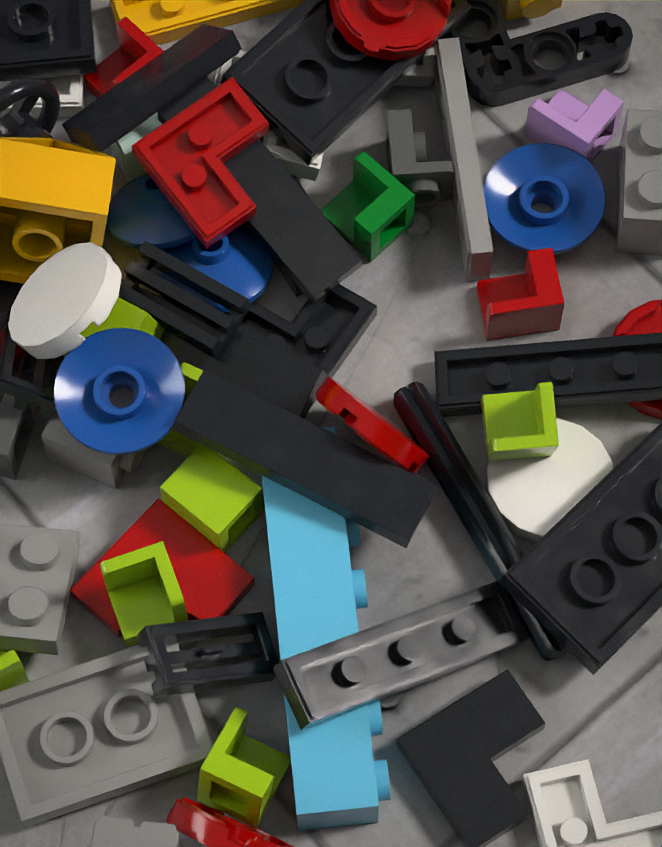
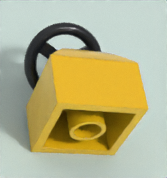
[0,78,116,284]

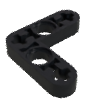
[445,0,633,107]

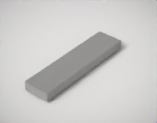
[434,37,493,282]

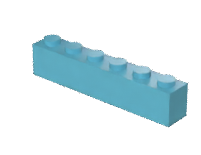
[261,426,391,831]

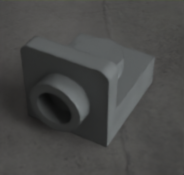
[385,109,454,207]

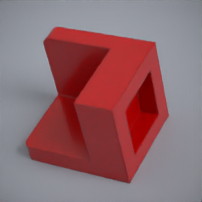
[84,16,164,99]
[476,247,565,341]

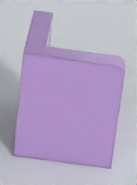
[525,89,624,164]

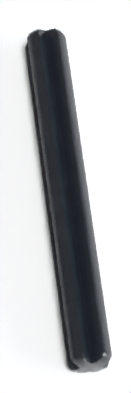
[393,381,568,661]

